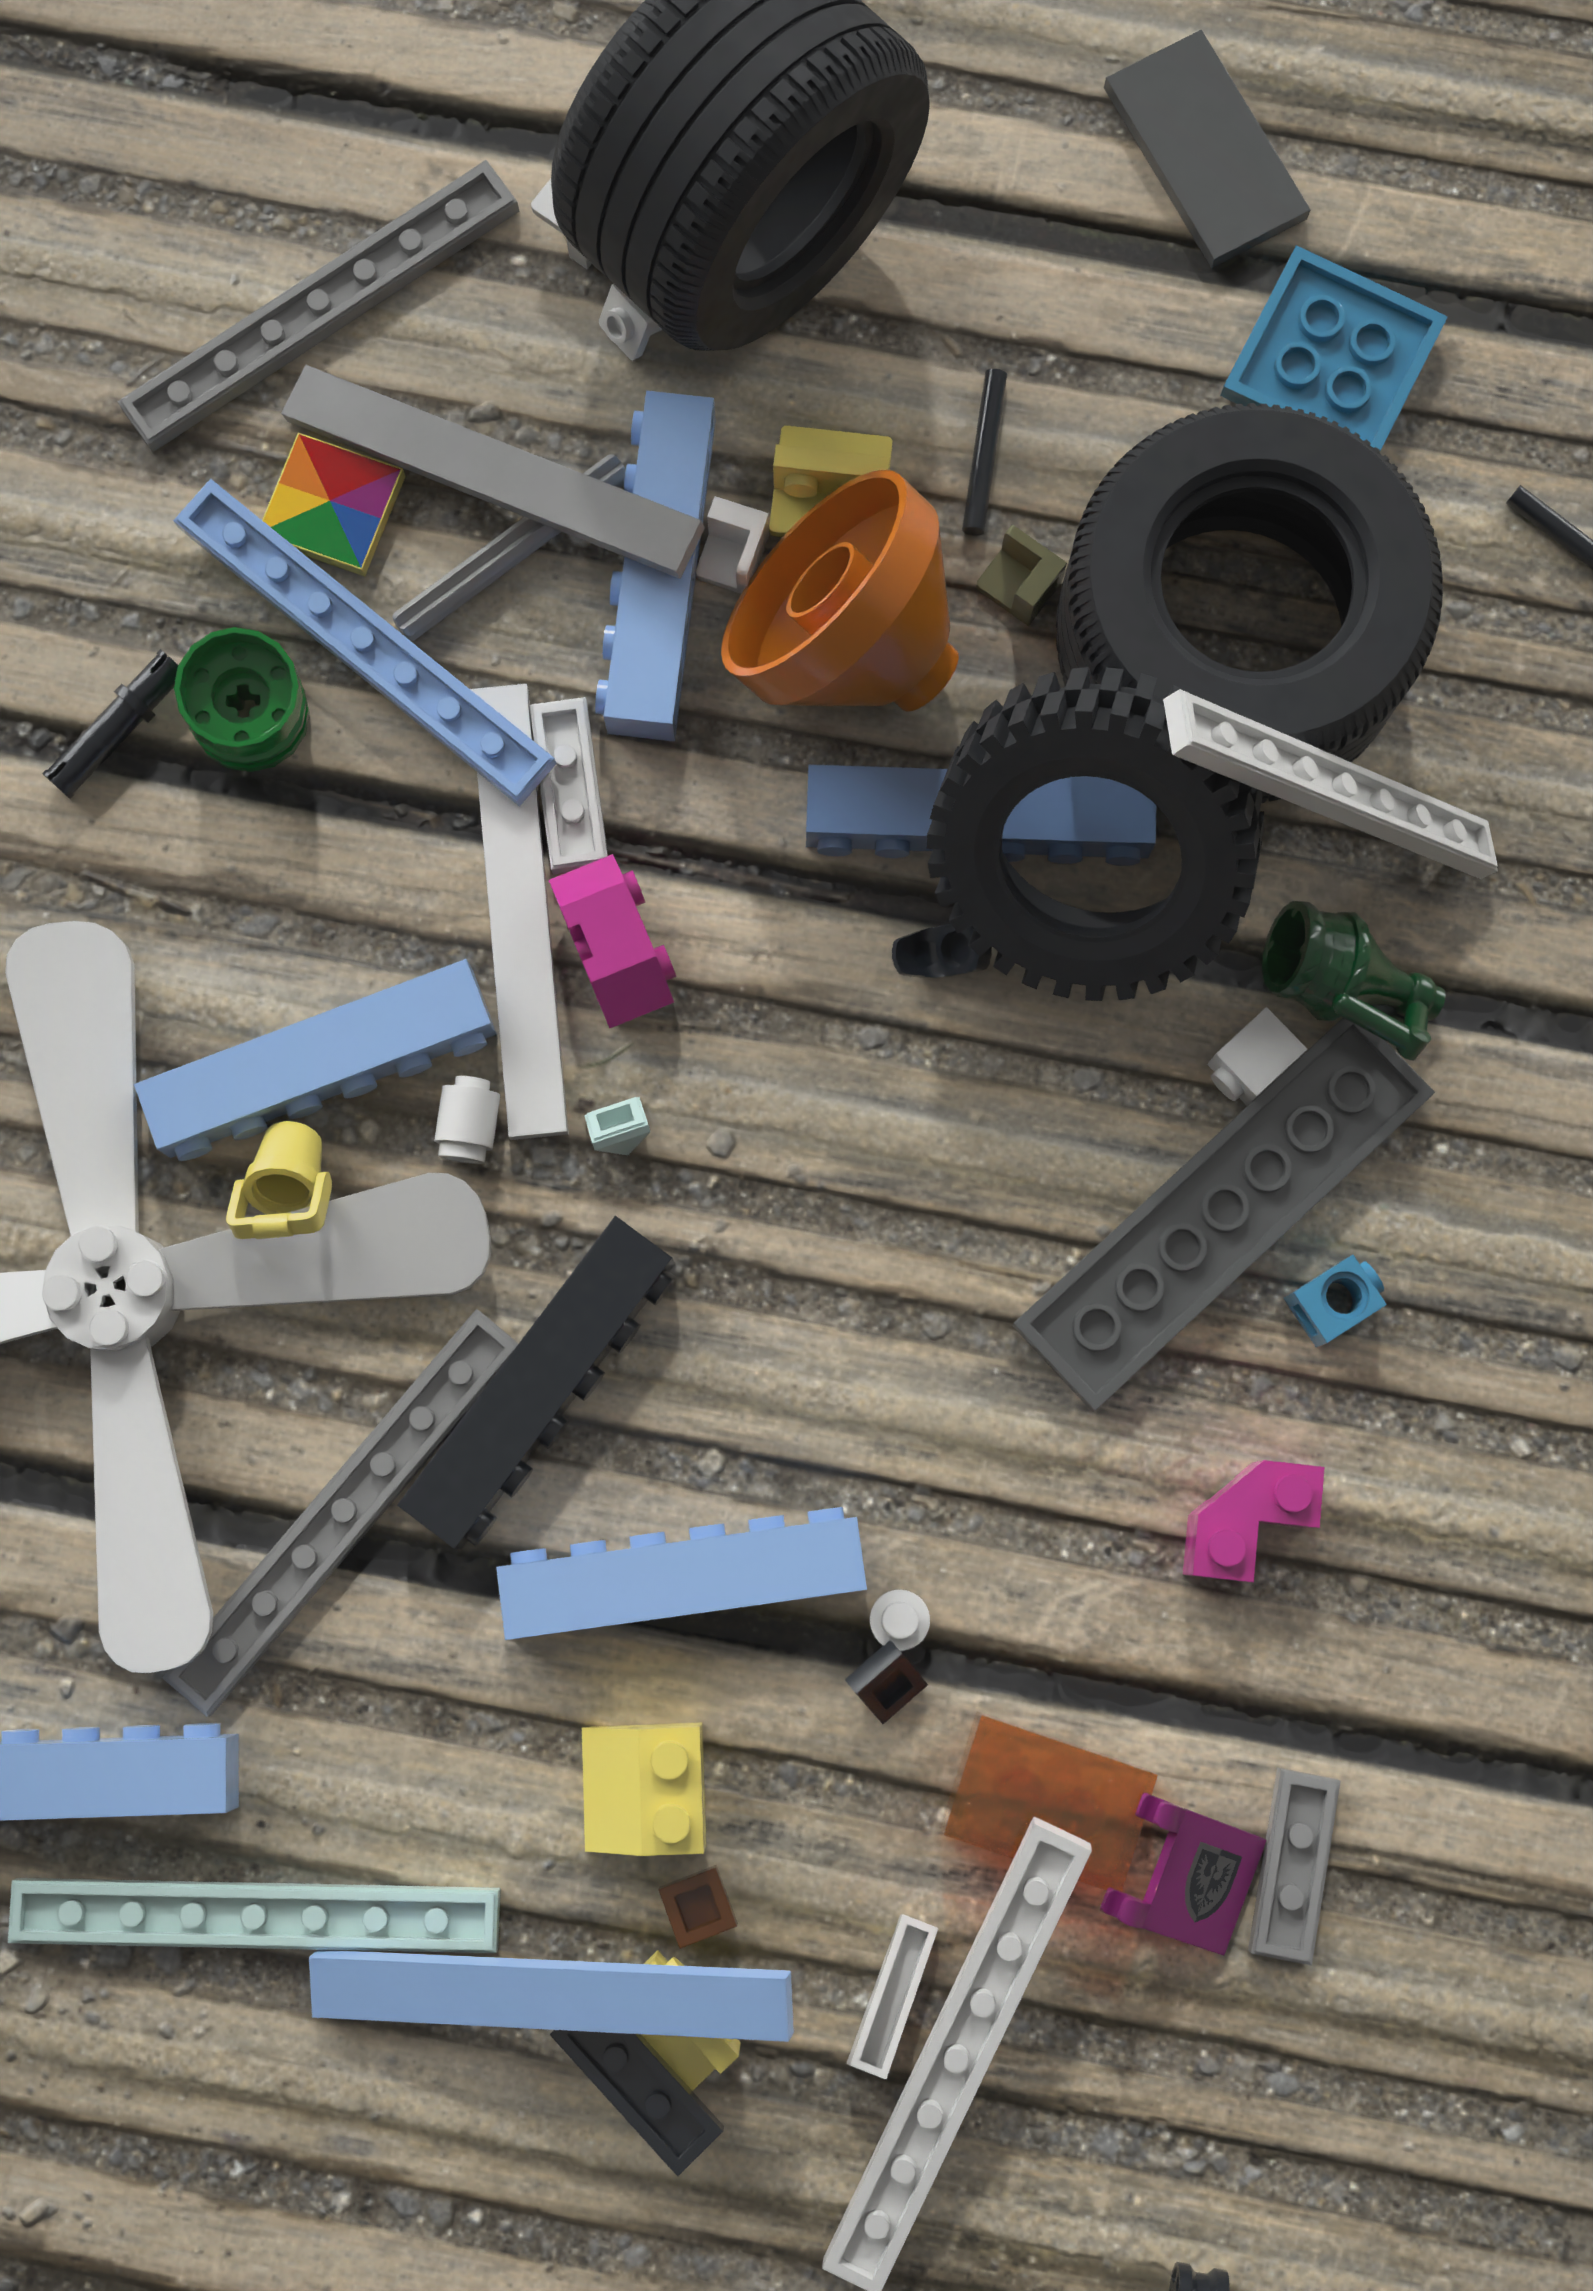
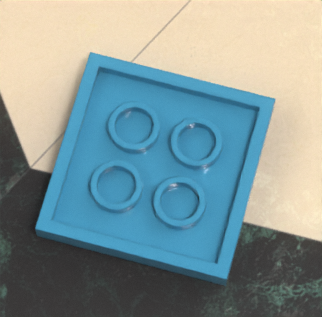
[1220,245,1448,451]

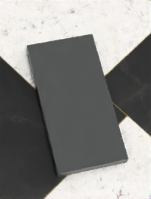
[1104,29,1311,268]

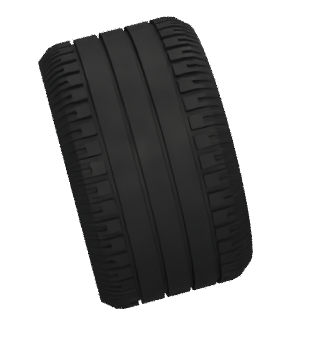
[551,0,930,351]
[1056,403,1443,803]

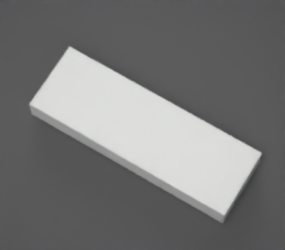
[529,697,608,874]

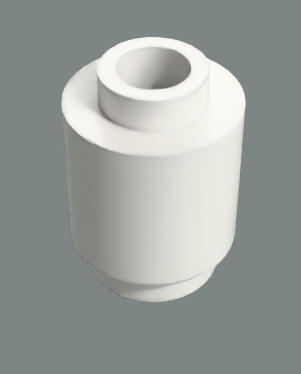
[434,1076,500,1164]

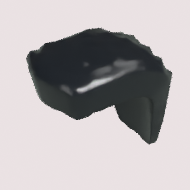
[892,924,992,978]

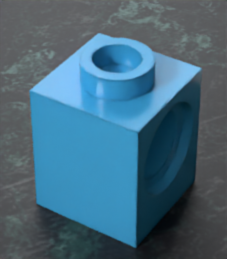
[1283,1255,1387,1347]

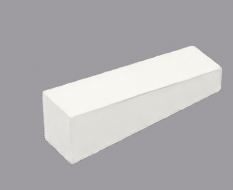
[846,1914,938,2079]

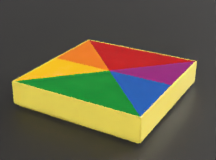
[262,432,406,577]

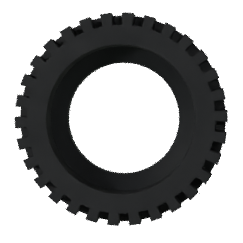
[926,667,1264,1001]

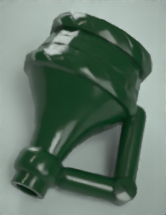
[1262,901,1446,1061]

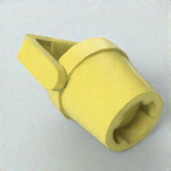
[226,1121,332,1239]

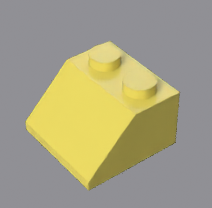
[582,1722,707,1856]

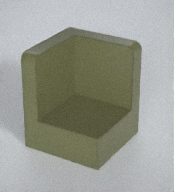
[976,525,1067,626]

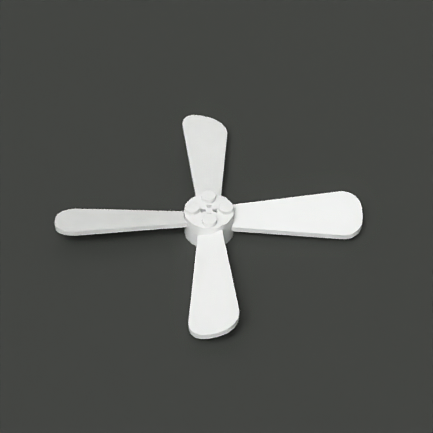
[0,921,491,1673]

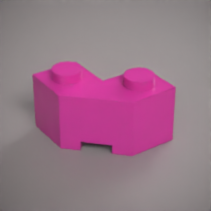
[549,854,676,1029]
[1183,1460,1325,1582]

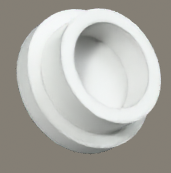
[870,1590,930,1651]

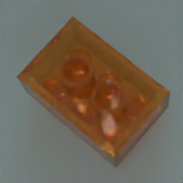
[940,1711,1158,1892]

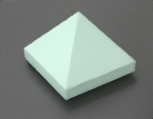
[584,1097,651,1155]

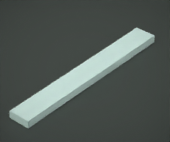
[8,1878,500,1953]

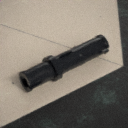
[42,649,178,799]

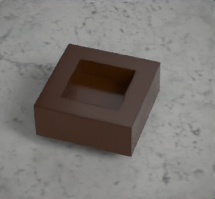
[658,1865,738,1949]

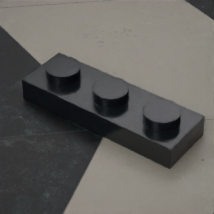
[550,2030,724,2177]

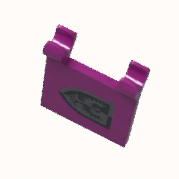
[1100,1793,1267,1956]

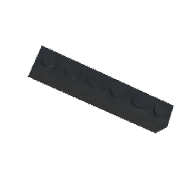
[397,1216,676,1549]

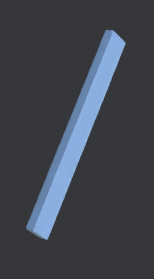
[173,478,557,807]
[309,1950,794,2042]

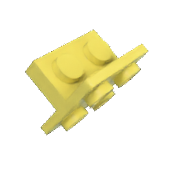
[769,426,893,537]

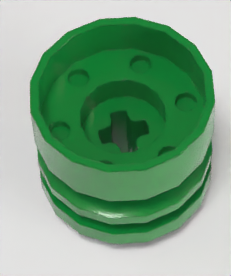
[174,627,310,772]

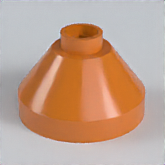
[721,470,959,712]

